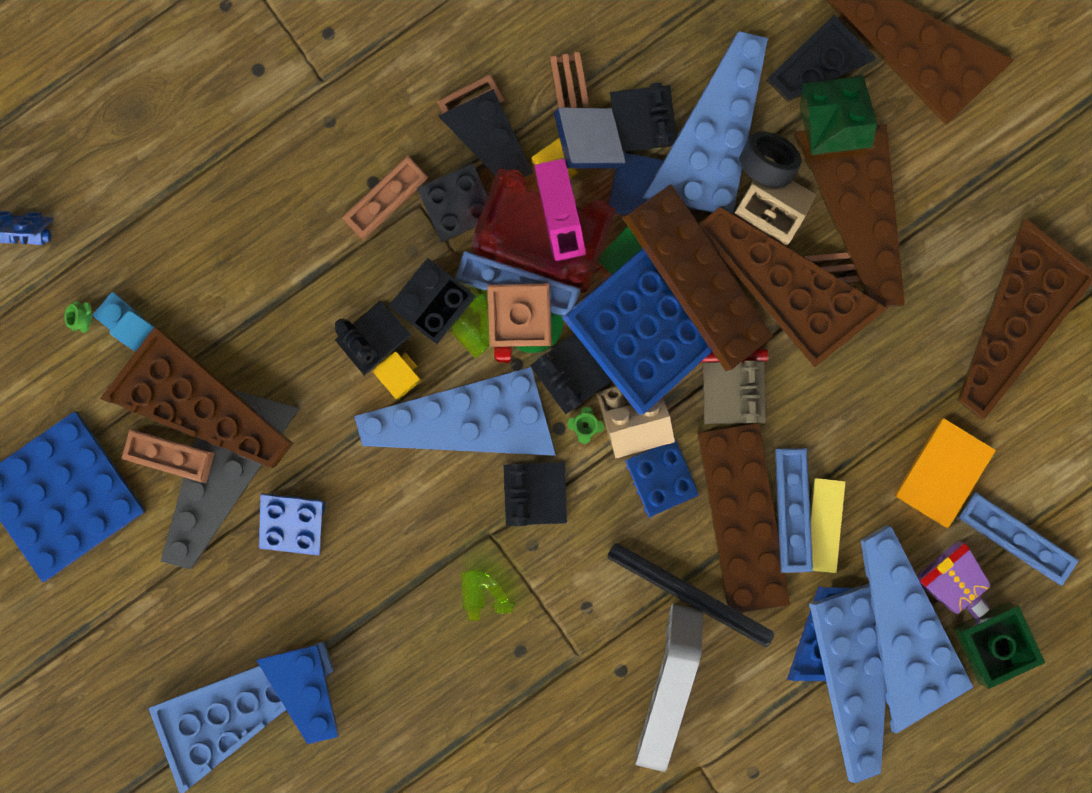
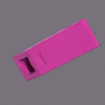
[534,158,586,261]

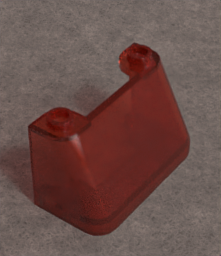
[472,168,616,293]

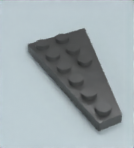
[161,389,301,569]

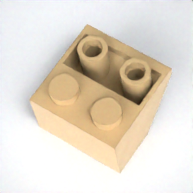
[733,180,816,246]
[596,386,675,458]

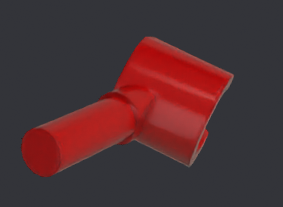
[494,346,512,363]

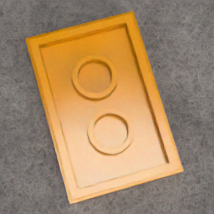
[894,418,996,529]

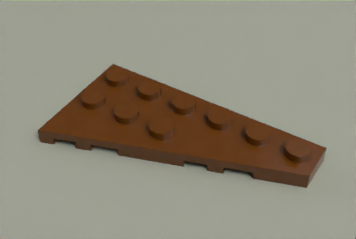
[826,0,1014,125]
[794,124,905,308]

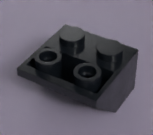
[389,258,476,345]

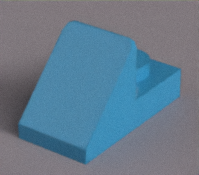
[93,292,155,352]

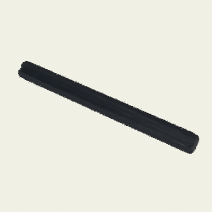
[607,543,774,647]

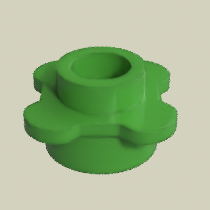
[64,301,92,333]
[567,407,604,444]

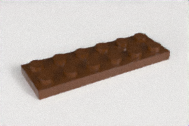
[623,184,773,372]
[697,423,790,613]

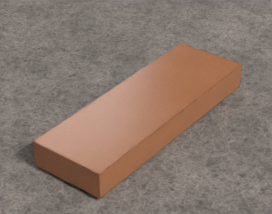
[342,155,429,241]
[121,429,215,483]

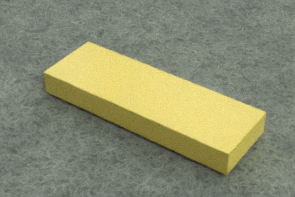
[810,478,846,573]

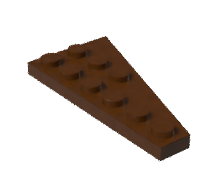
[699,207,888,367]
[957,218,1092,419]
[100,327,294,468]

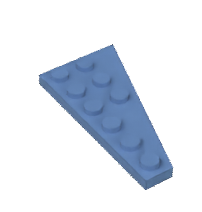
[642,31,768,214]
[354,367,556,455]
[861,525,973,734]
[809,583,886,783]
[148,641,334,793]

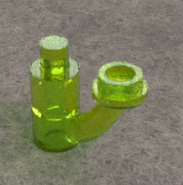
[450,293,490,359]
[461,570,515,621]

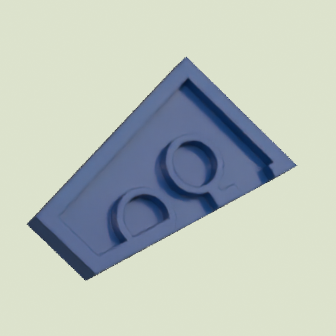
[787,586,852,681]
[256,644,339,744]

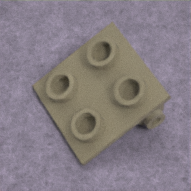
[703,361,766,424]

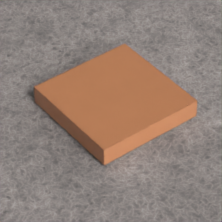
[487,283,552,347]

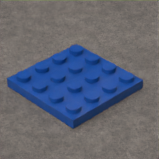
[562,248,712,415]
[0,411,146,582]

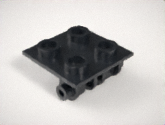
[610,83,677,152]
[417,163,497,242]
[335,300,411,376]
[530,333,612,415]
[503,462,567,526]

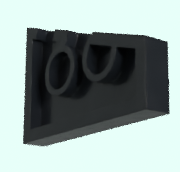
[766,15,876,102]
[438,89,533,186]

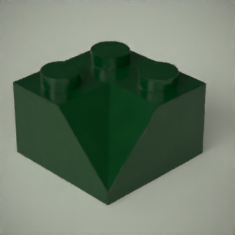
[800,76,877,155]
[953,602,1046,689]

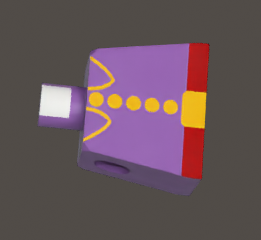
[916,541,990,619]

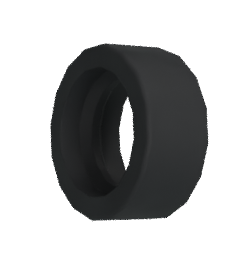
[739,131,802,188]

